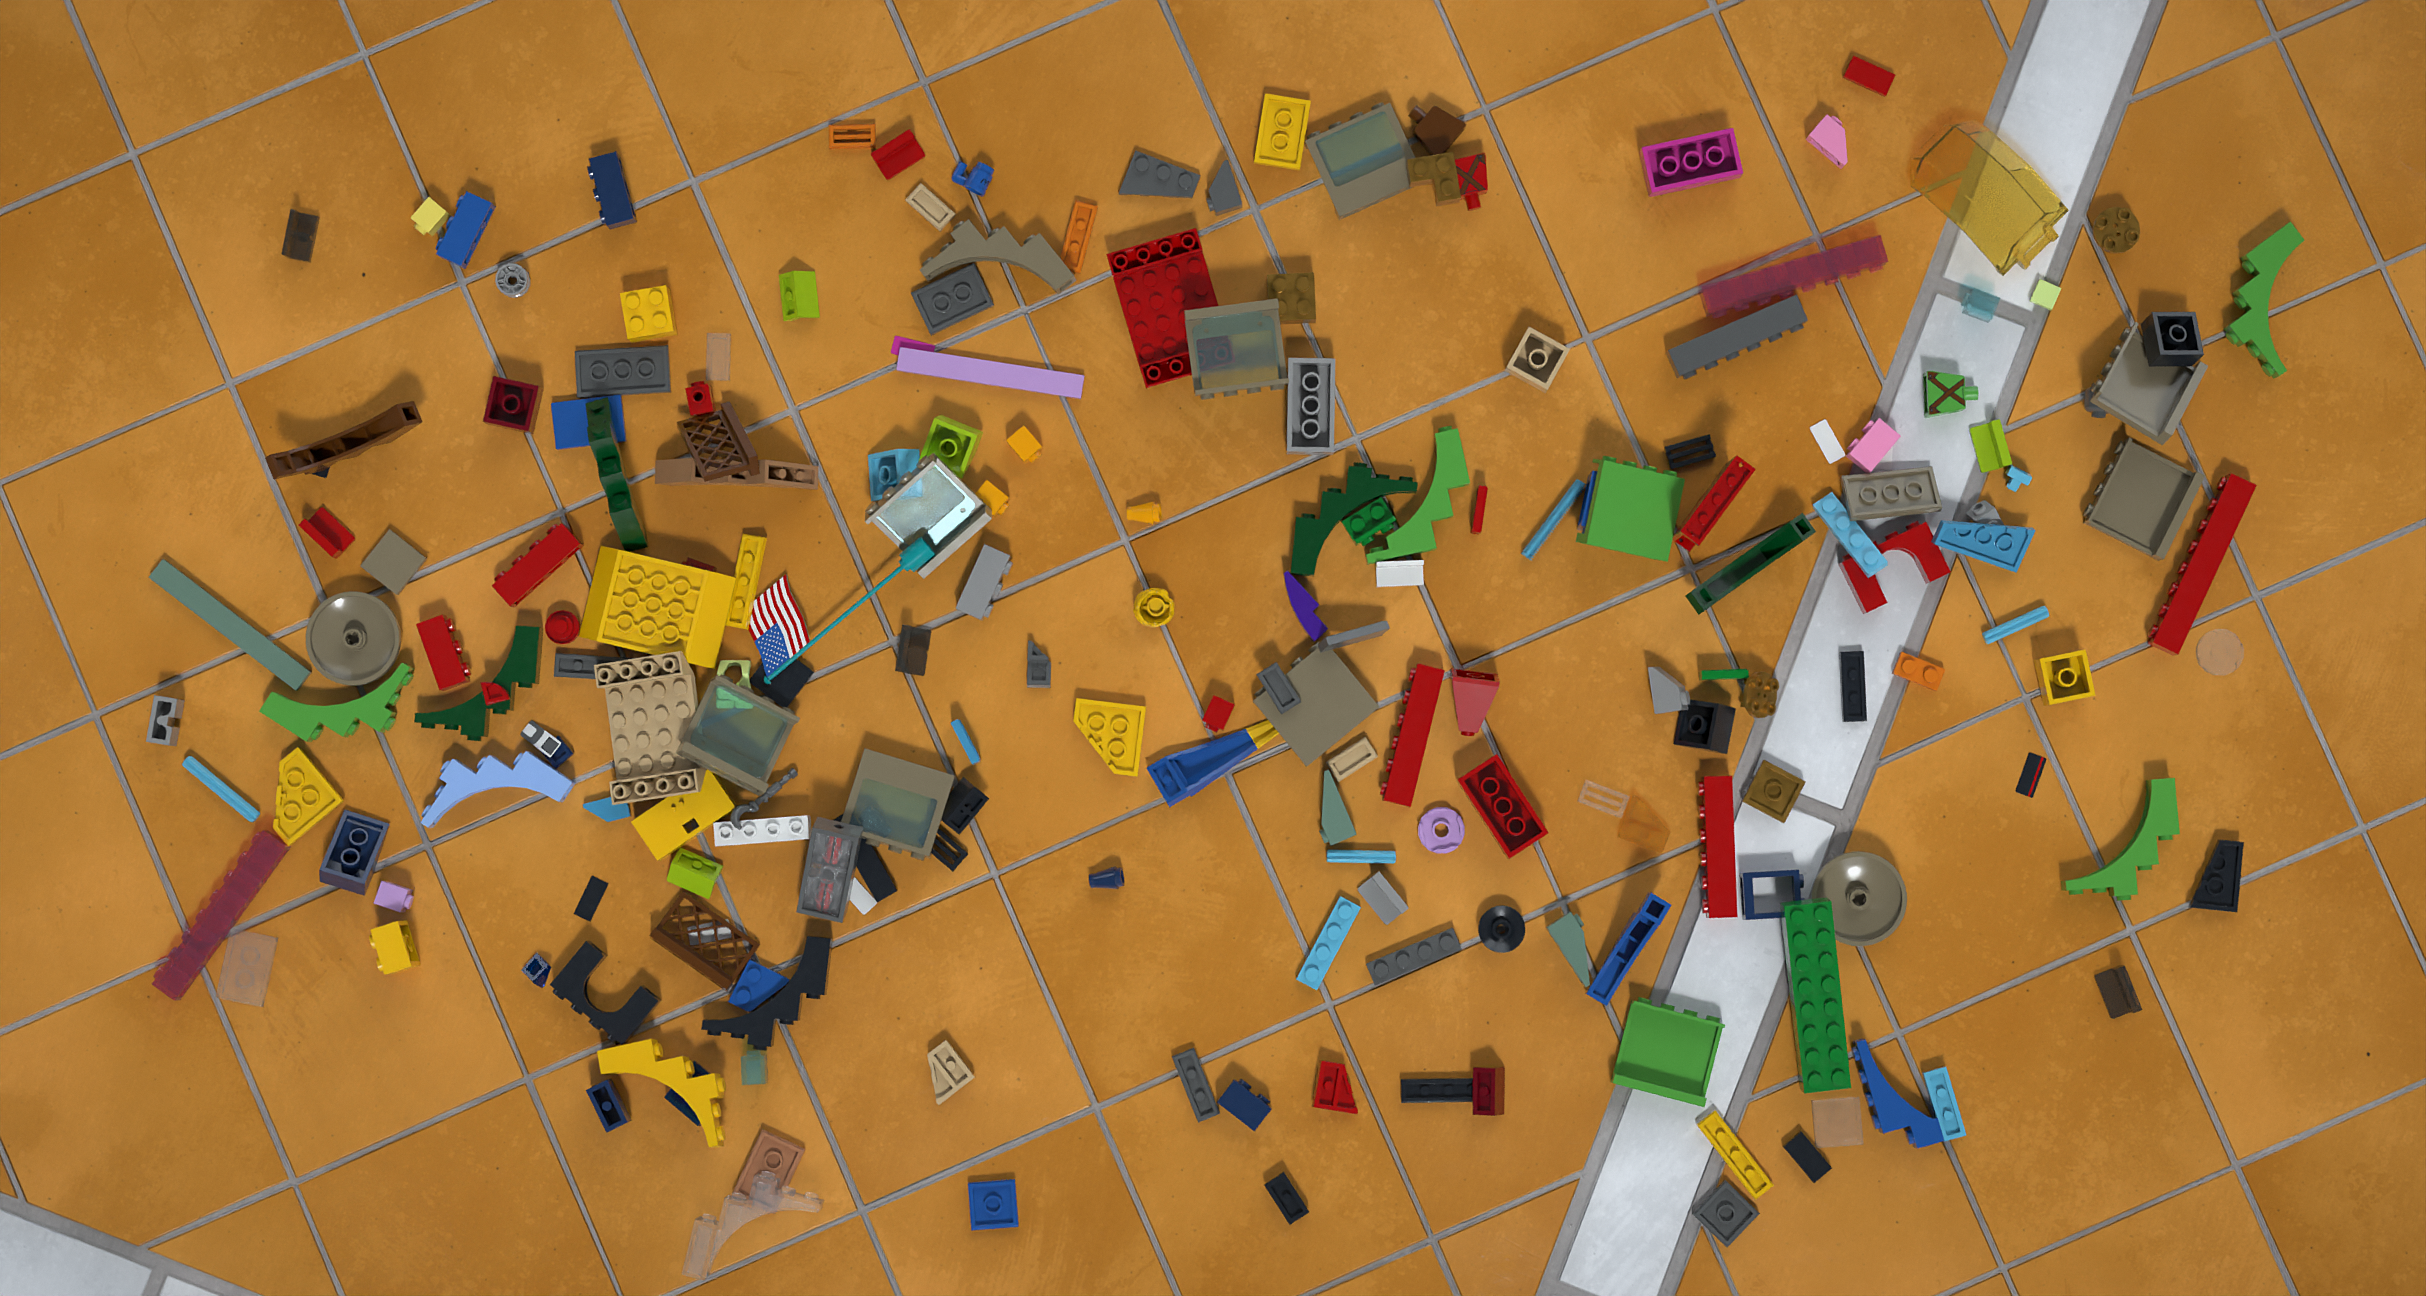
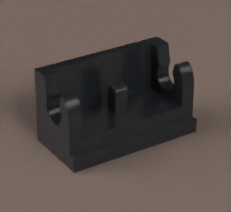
[941,777,989,835]

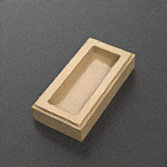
[905,183,956,232]
[1326,737,1378,782]

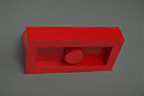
[871,129,926,180]
[298,507,355,559]

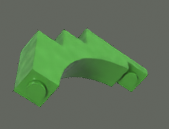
[1365,426,1470,565]

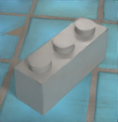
[956,544,1013,621]

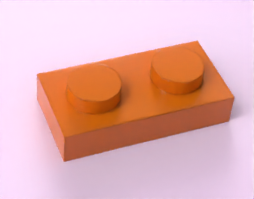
[1892,652,1945,691]

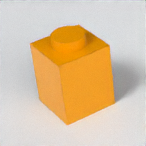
[1006,425,1043,464]
[975,480,1010,517]

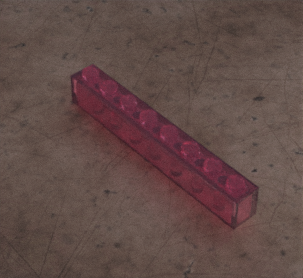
[1698,235,1888,318]
[152,830,291,1001]

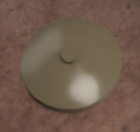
[306,591,401,686]
[1811,851,1907,946]

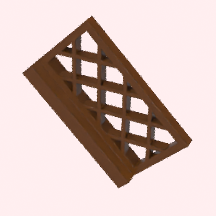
[677,401,760,482]
[649,891,760,992]

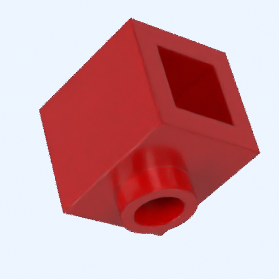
[685,381,716,417]

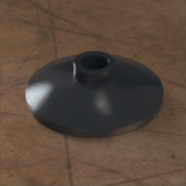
[1478,906,1525,953]

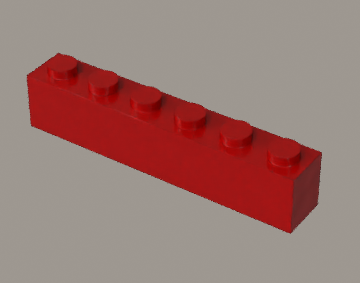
[1380,663,1445,807]
[1697,776,1738,918]

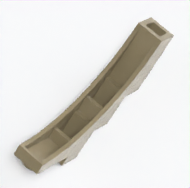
[920,219,1076,295]

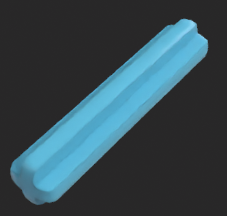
[1982,606,2049,644]
[1326,850,1396,864]

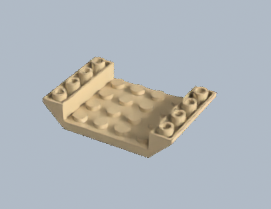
[594,651,706,805]

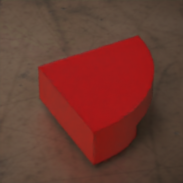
[480,682,510,706]

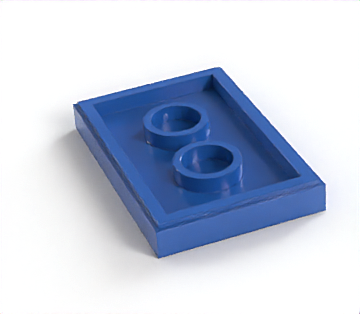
[551,395,627,450]

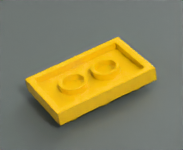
[1254,94,1311,171]

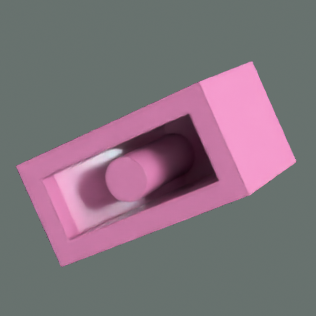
[1806,114,1848,169]

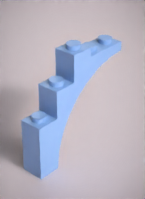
[420,751,576,828]

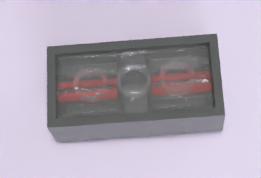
[796,817,864,923]

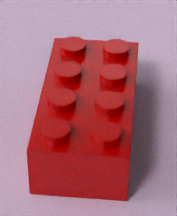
[1456,754,1549,859]

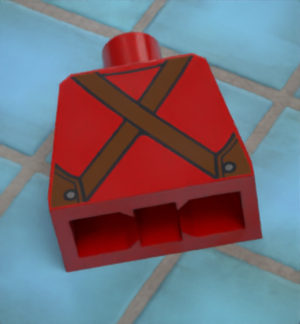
[1455,152,1488,211]

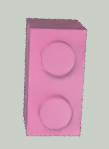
[1846,418,1901,473]

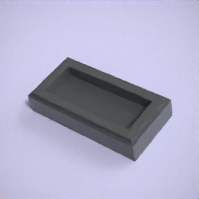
[1256,662,1301,715]

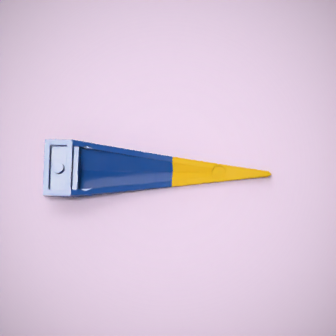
[1147,720,1279,807]

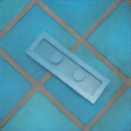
[1922,1066,1966,1142]

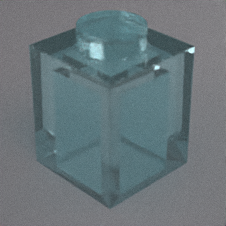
[1961,288,2000,323]
[741,1050,768,1085]

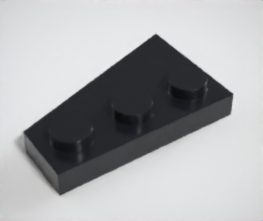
[2189,840,2244,912]

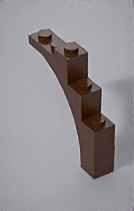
[265,401,423,480]

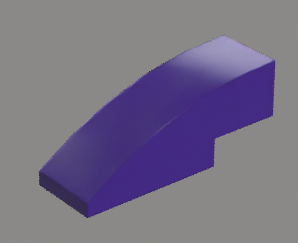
[1284,570,1328,642]

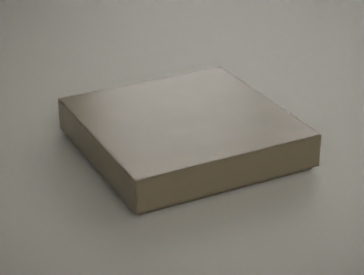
[360,529,427,595]

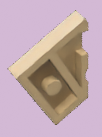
[927,1040,975,1105]

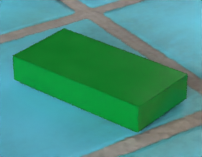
[1699,669,1749,681]

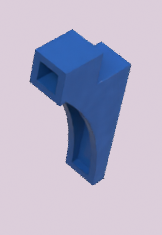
[1585,892,1671,1006]
[1851,1039,1944,1149]

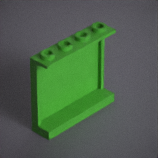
[1576,456,1685,562]
[1611,997,1725,1107]

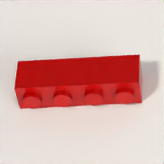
[491,523,584,608]

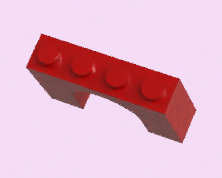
[1838,520,1951,614]

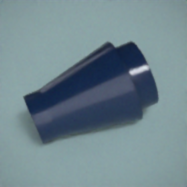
[1089,866,1125,889]

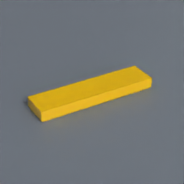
[726,534,767,630]
[1696,1110,1774,1200]

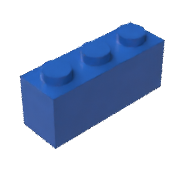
[436,191,496,269]

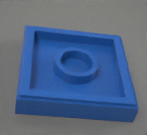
[968,1179,1019,1231]

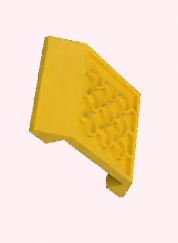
[579,546,737,669]

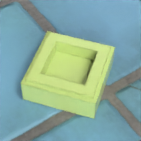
[2029,279,2061,311]

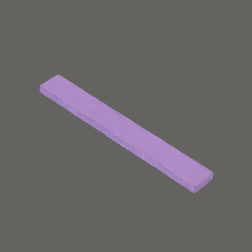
[896,347,1085,399]

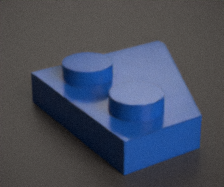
[728,959,790,1012]

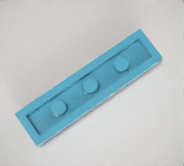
[1813,492,1888,578]
[1296,896,1361,990]

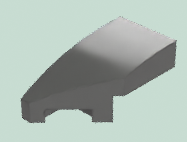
[1027,641,1051,688]

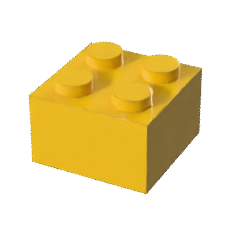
[620,285,678,343]
[2034,649,2096,706]
[369,920,421,975]

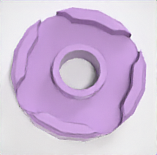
[1418,807,1465,853]

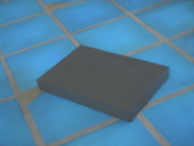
[911,263,994,336]

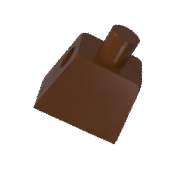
[1408,106,1467,156]

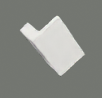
[1376,560,1424,587]

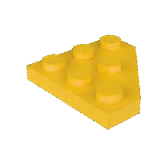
[1073,698,1146,777]
[273,747,344,846]

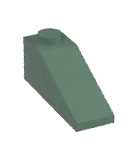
[1319,770,1357,846]
[1546,912,1590,987]

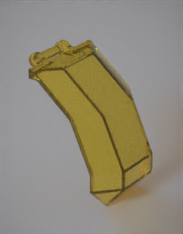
[1910,120,2069,276]

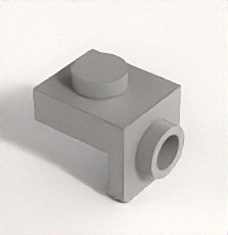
[1966,500,2004,525]

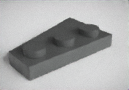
[1119,151,1201,199]

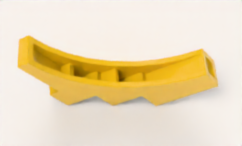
[597,1039,726,1148]

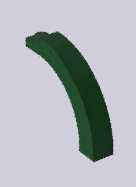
[1685,513,1816,615]

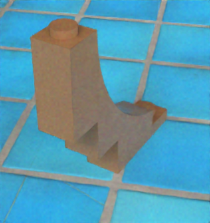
[655,458,819,490]

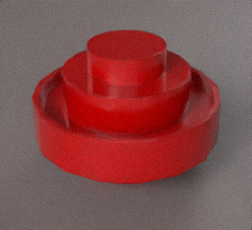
[545,610,580,645]

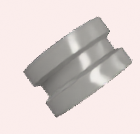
[495,263,531,298]

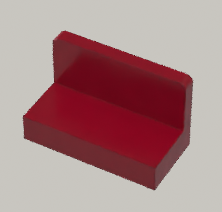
[1473,1067,1505,1116]

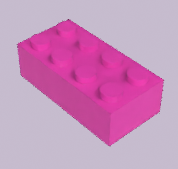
[1639,128,1743,197]

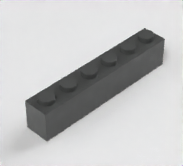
[1666,295,1808,380]

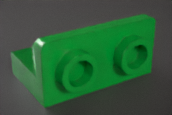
[1341,497,1397,546]

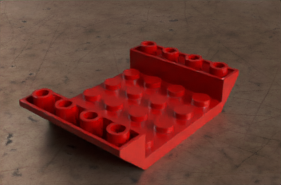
[1106,228,1236,389]

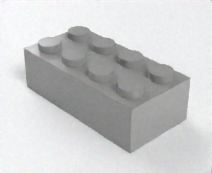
[1287,358,1335,455]

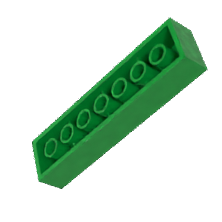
[1780,897,1851,1094]

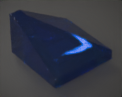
[521,952,551,988]

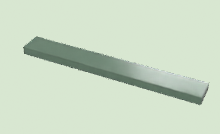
[149,559,312,691]

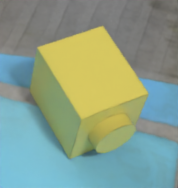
[411,197,451,236]

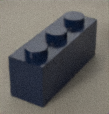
[587,151,637,229]

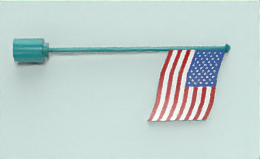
[748,536,935,684]

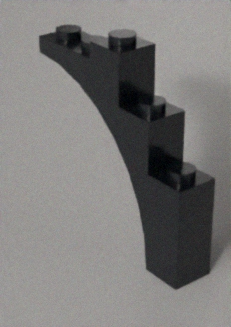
[701,936,833,1051]

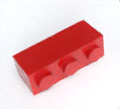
[416,614,471,691]

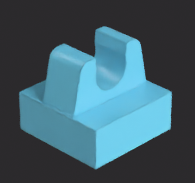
[2005,465,2032,492]

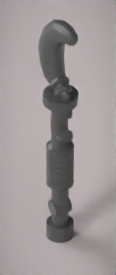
[730,768,798,830]

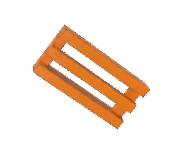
[829,124,876,150]

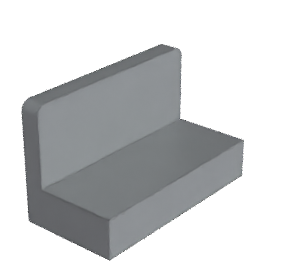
[1357,871,1409,925]

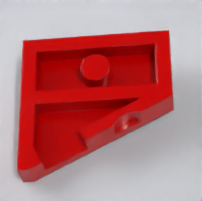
[1312,1060,1358,1115]

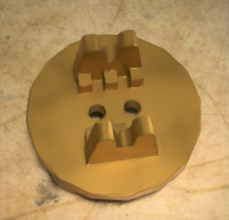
[2092,207,2140,254]
[1740,672,1779,718]

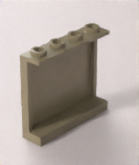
[2090,322,2208,445]
[2083,437,2205,561]
[1253,642,1379,767]

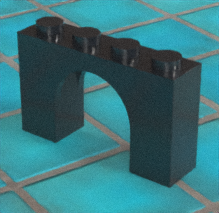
[550,940,662,1045]

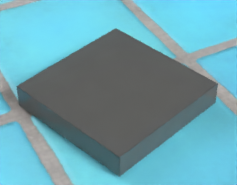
[1692,1180,1760,1247]

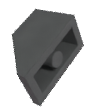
[1206,160,1242,216]

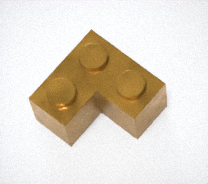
[1406,152,1461,206]

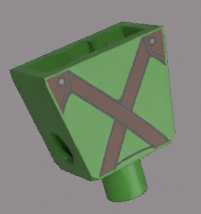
[1923,371,1979,418]

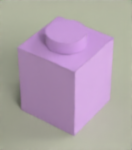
[374,881,414,912]

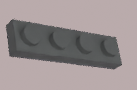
[1366,928,1462,985]

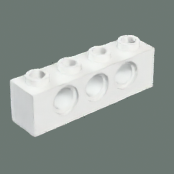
[713,815,812,846]

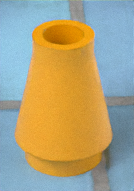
[1127,501,1162,525]

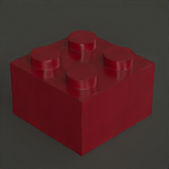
[483,376,544,434]

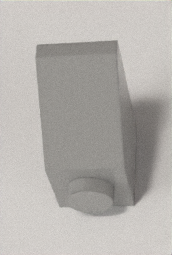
[1648,667,1690,714]

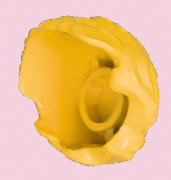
[1133,588,1175,627]

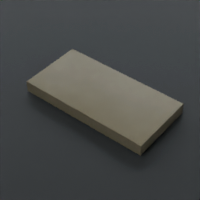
[1840,466,1942,521]

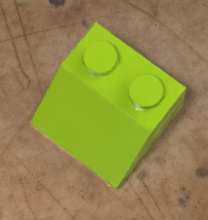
[919,415,983,479]

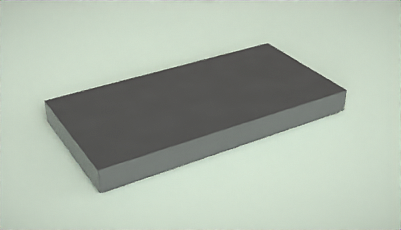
[575,345,671,398]

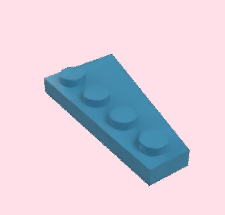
[1931,520,2036,573]

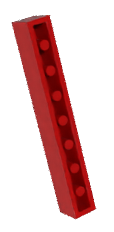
[2147,473,2257,656]

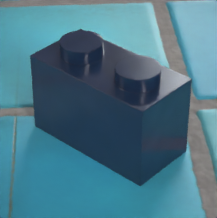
[586,1078,632,1133]
[1217,1079,1272,1131]

